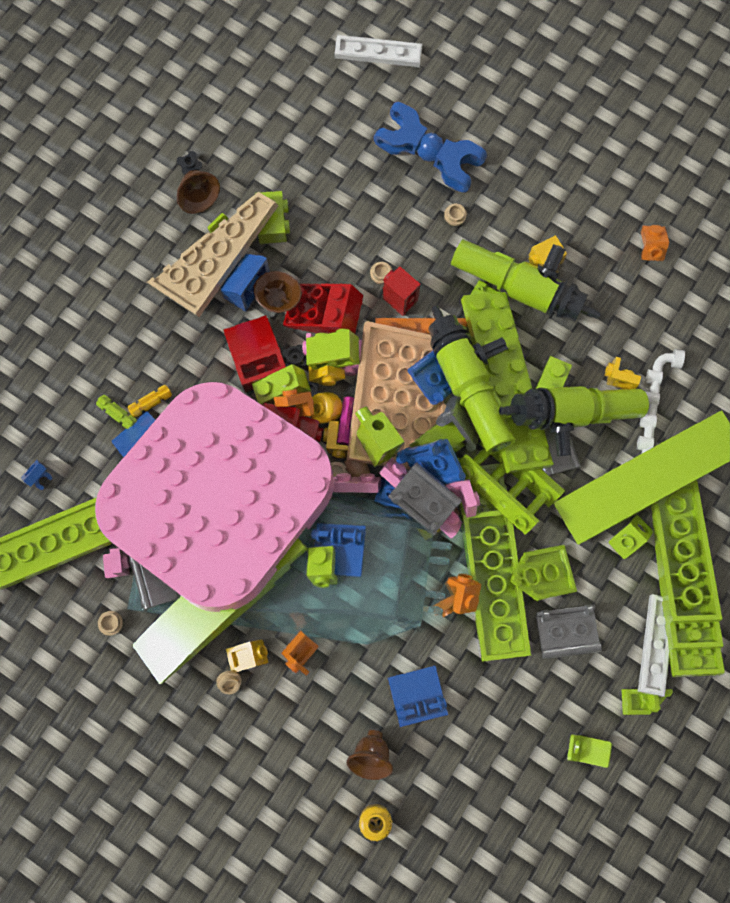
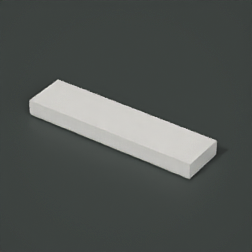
[335,35,422,67]
[638,594,669,697]

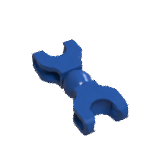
[373,102,487,193]

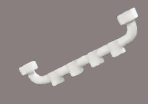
[637,349,685,453]

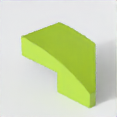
[621,689,673,715]

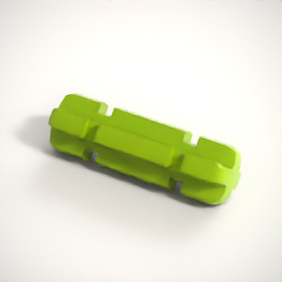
[96,395,137,429]

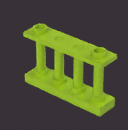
[459,442,565,535]

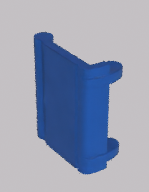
[407,350,452,405]
[396,439,465,485]

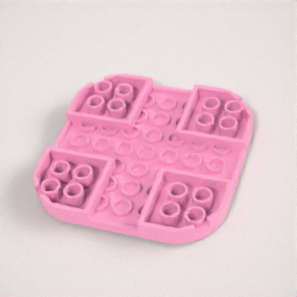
[95,382,334,612]

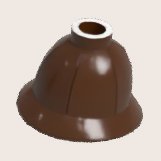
[177,170,220,214]
[254,271,302,313]
[346,730,393,780]

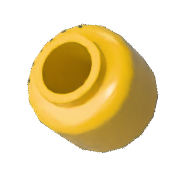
[310,392,342,423]
[359,804,392,841]

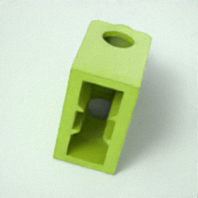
[355,406,404,467]

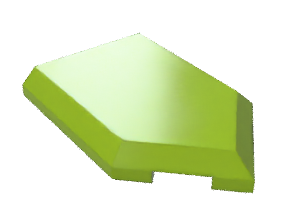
[510,545,577,601]

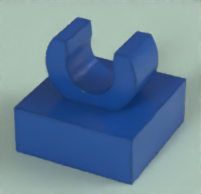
[21,459,52,490]

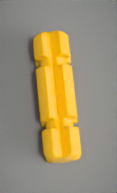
[128,385,172,417]

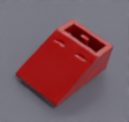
[283,284,364,334]
[223,315,286,393]

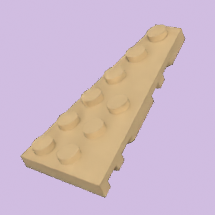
[147,192,278,317]

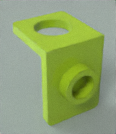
[608,515,653,559]
[567,734,612,768]

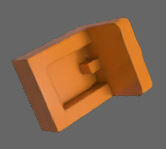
[641,225,669,261]
[274,389,314,416]
[447,573,482,614]
[431,581,457,617]
[281,630,319,676]

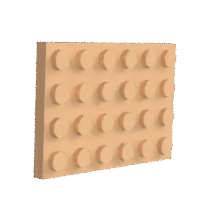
[347,321,447,471]

